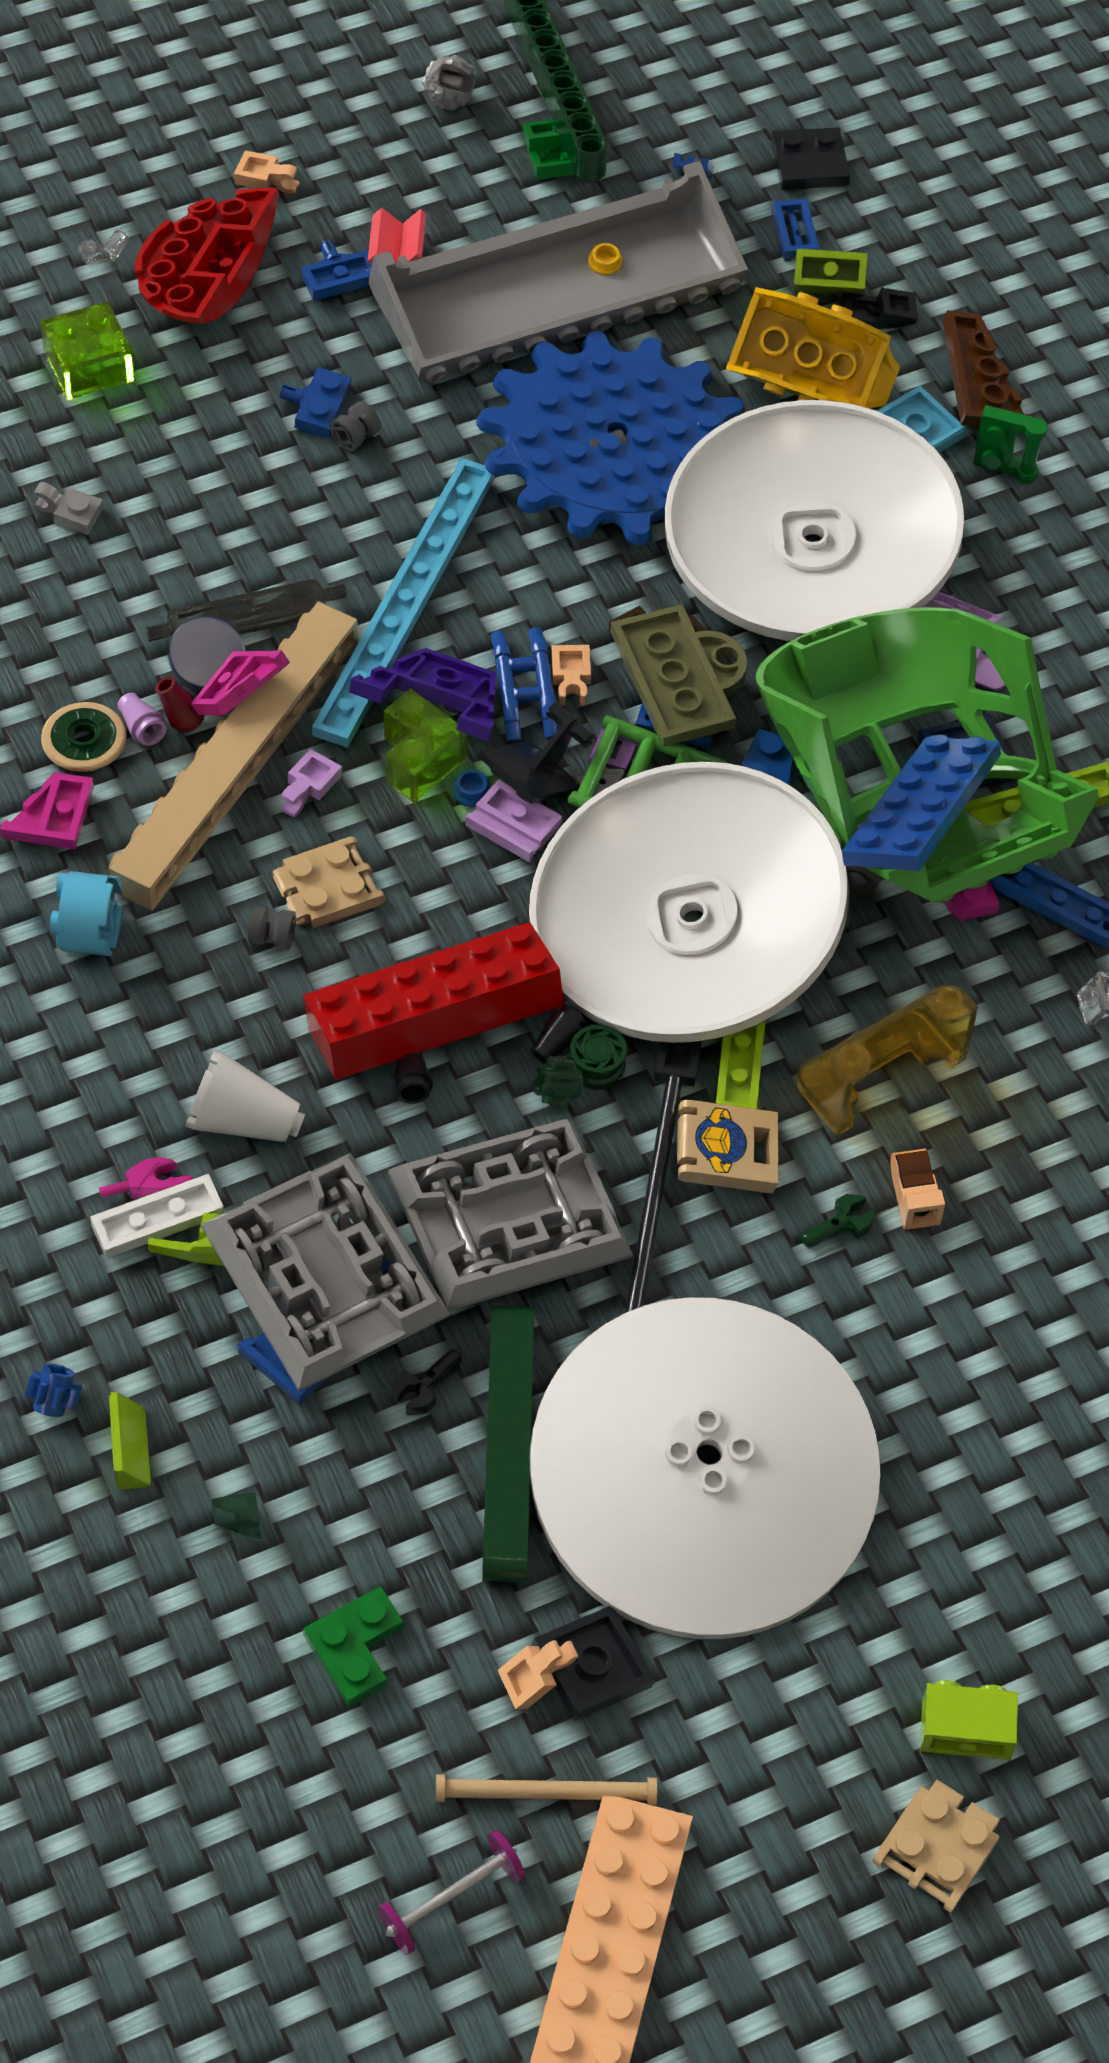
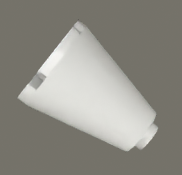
[185,1049,305,1143]

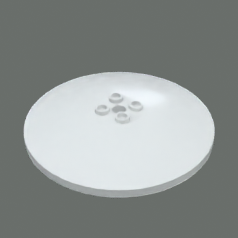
[665,400,964,641]
[529,762,849,1043]
[530,1298,880,1639]

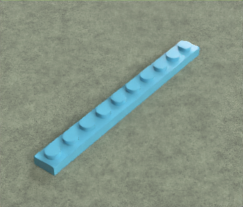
[312,458,495,748]

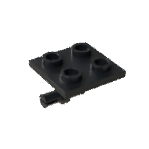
[478,703,595,804]

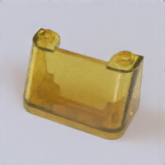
[797,985,978,1136]

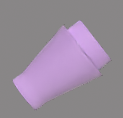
[117,693,167,746]

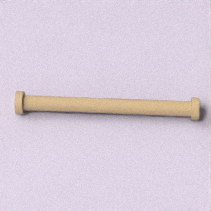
[436,1774,657,1806]

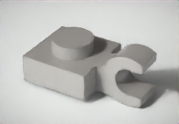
[34,482,103,535]

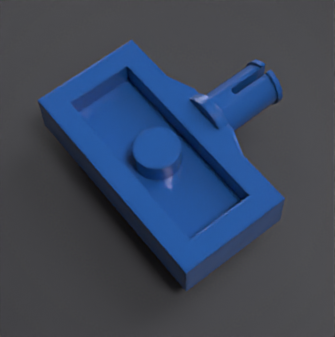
[301,239,372,301]
[279,367,352,439]

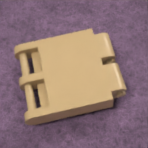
[273,836,386,928]
[872,1780,1000,1913]

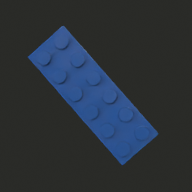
[842,735,1001,871]

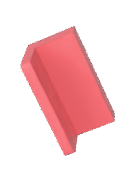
[367,208,426,264]

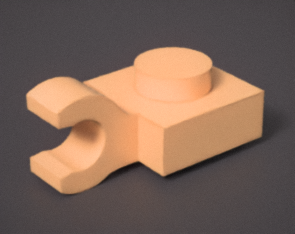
[234,151,299,194]
[497,1640,578,1709]

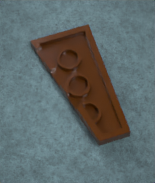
[943,310,1030,427]

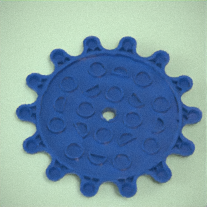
[476,331,746,545]

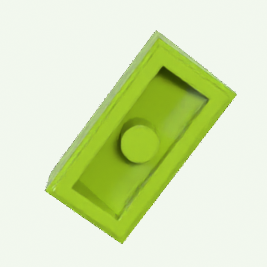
[109,1392,151,1490]

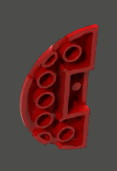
[134,188,279,324]

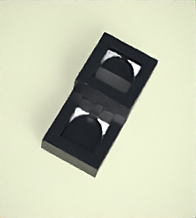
[839,287,918,329]

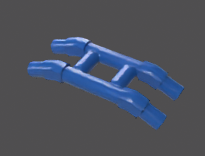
[491,627,559,743]

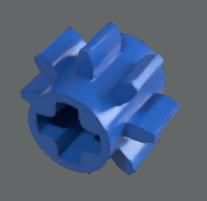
[25,1364,82,1417]

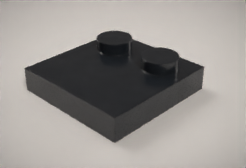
[771,127,850,190]
[532,1606,655,1721]

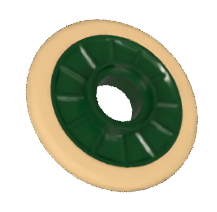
[41,702,127,772]

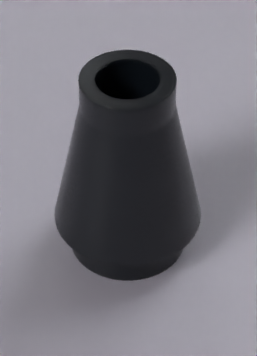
[530,1004,588,1065]
[392,1052,433,1104]

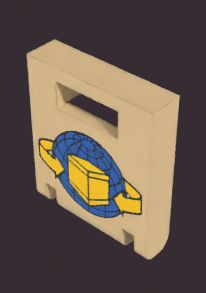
[677,1100,778,1194]

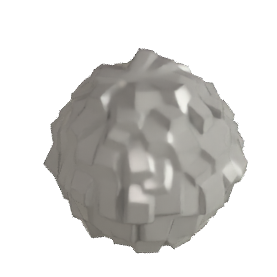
[421,55,476,111]

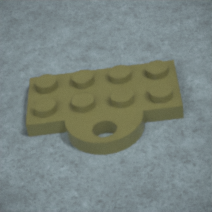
[610,604,747,747]

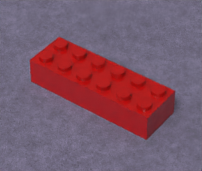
[303,922,564,1080]

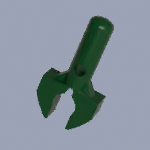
[801,1194,875,1248]

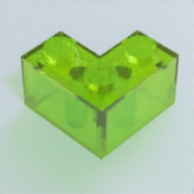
[384,688,467,804]

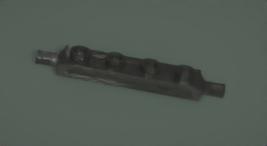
[145,578,347,642]

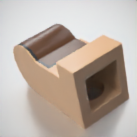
[891,1148,945,1230]

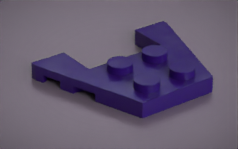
[349,648,496,742]

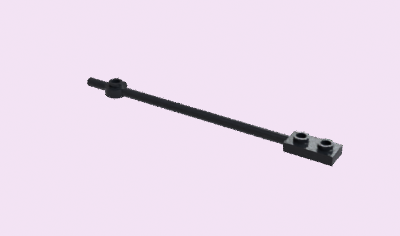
[625,1041,702,1313]

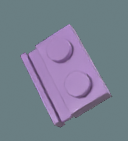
[466,779,562,863]

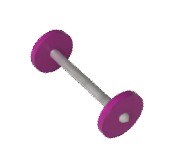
[377,1830,526,1955]

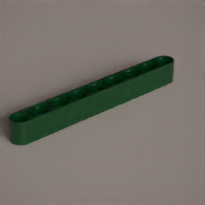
[505,0,607,181]

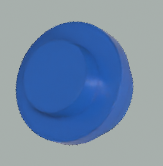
[452,770,491,807]

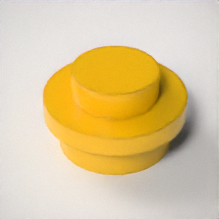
[588,243,623,275]

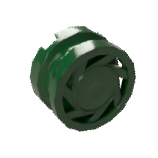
[569,1025,627,1090]

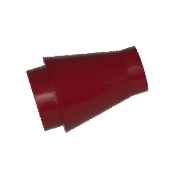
[155,676,205,733]

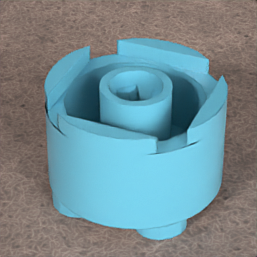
[50,871,123,956]

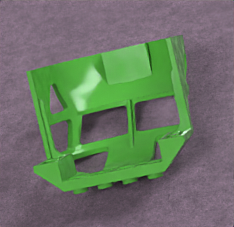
[756,607,1099,903]

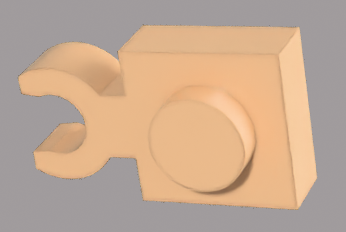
[551,645,591,706]

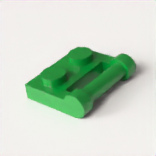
[973,405,1047,484]

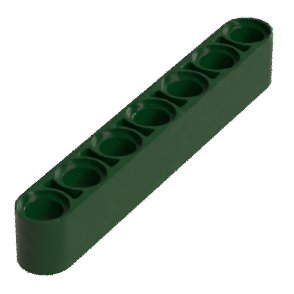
[482,1306,534,1583]

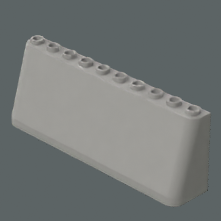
[368,161,748,383]

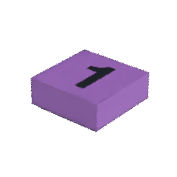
[589,729,638,777]

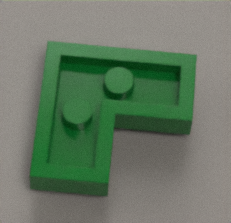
[303,1586,403,1708]

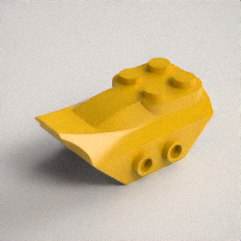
[726,287,900,409]

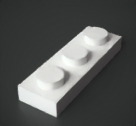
[90,1174,224,1259]

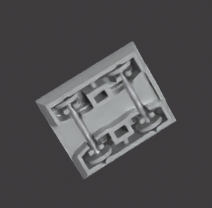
[388,1118,633,1311]
[201,1153,450,1391]

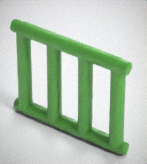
[568,715,734,808]

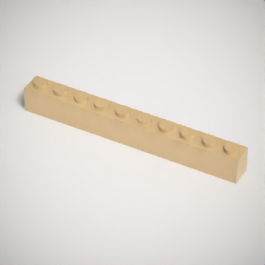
[108,601,358,911]

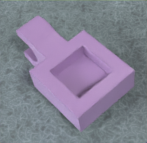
[281,749,342,818]

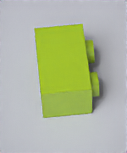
[794,249,868,295]
[920,1680,1018,1760]

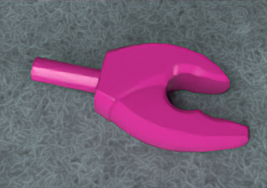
[99,1157,193,1199]

